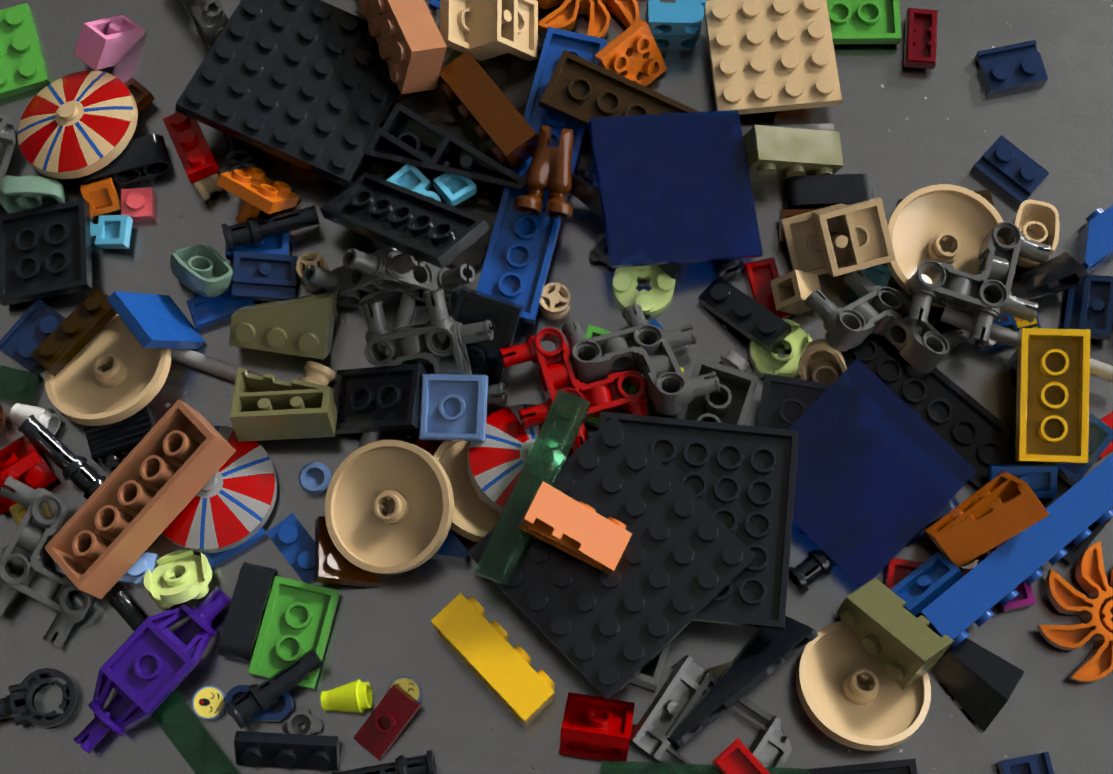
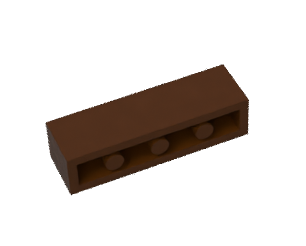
[439,50,538,170]

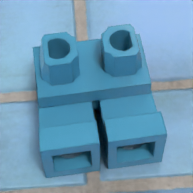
[644,0,706,50]

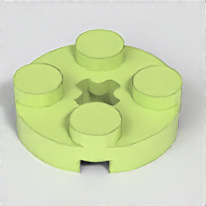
[612,252,675,316]
[749,319,812,379]
[144,549,212,609]

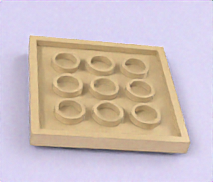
[704,0,842,117]

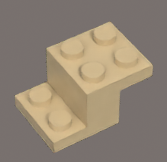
[439,0,538,61]
[781,197,896,277]

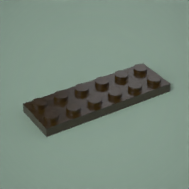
[538,50,733,183]

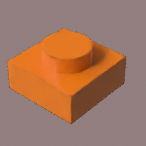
[80,177,121,218]

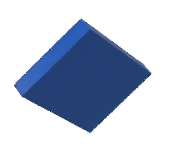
[107,291,205,349]

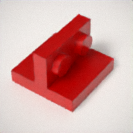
[0,435,58,516]
[559,692,635,765]

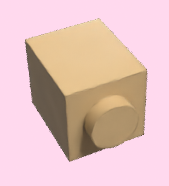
[770,270,821,315]

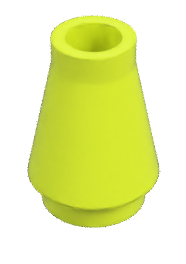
[321,679,373,713]

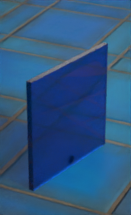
[589,110,763,268]
[788,358,977,587]

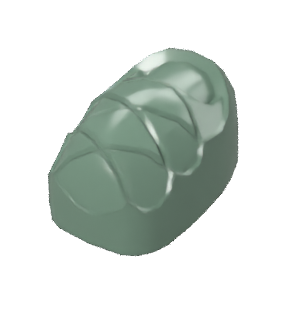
[0,175,65,214]
[170,243,233,298]

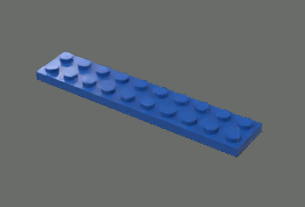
[476,27,608,324]

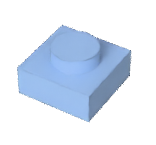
[118,552,160,587]

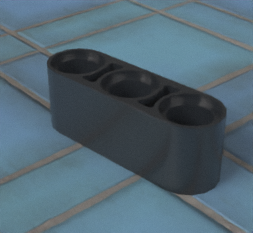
[81,134,171,186]
[784,174,875,209]
[218,562,278,663]

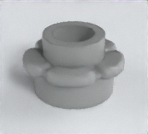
[720,349,749,372]

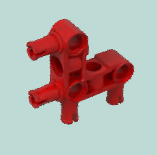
[499,327,649,453]

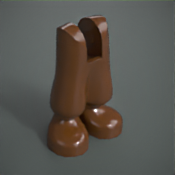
[513,125,573,219]

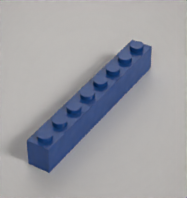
[915,454,1113,647]

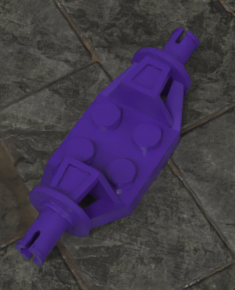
[74,586,231,754]

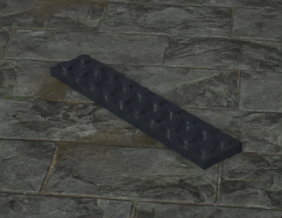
[840,333,1113,565]

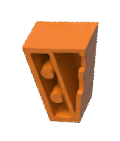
[925,471,1050,568]
[518,481,632,575]

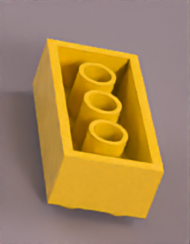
[1015,328,1091,464]
[431,593,555,728]

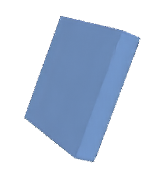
[419,374,488,442]

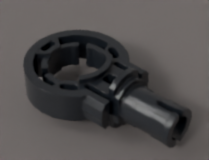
[0,668,77,728]

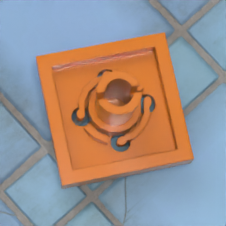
[594,19,667,87]
[216,166,300,223]

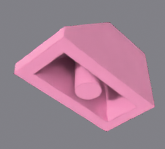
[73,14,145,71]

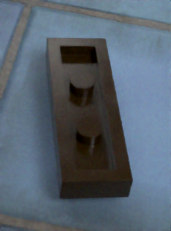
[29,288,117,377]

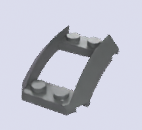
[630,655,793,774]

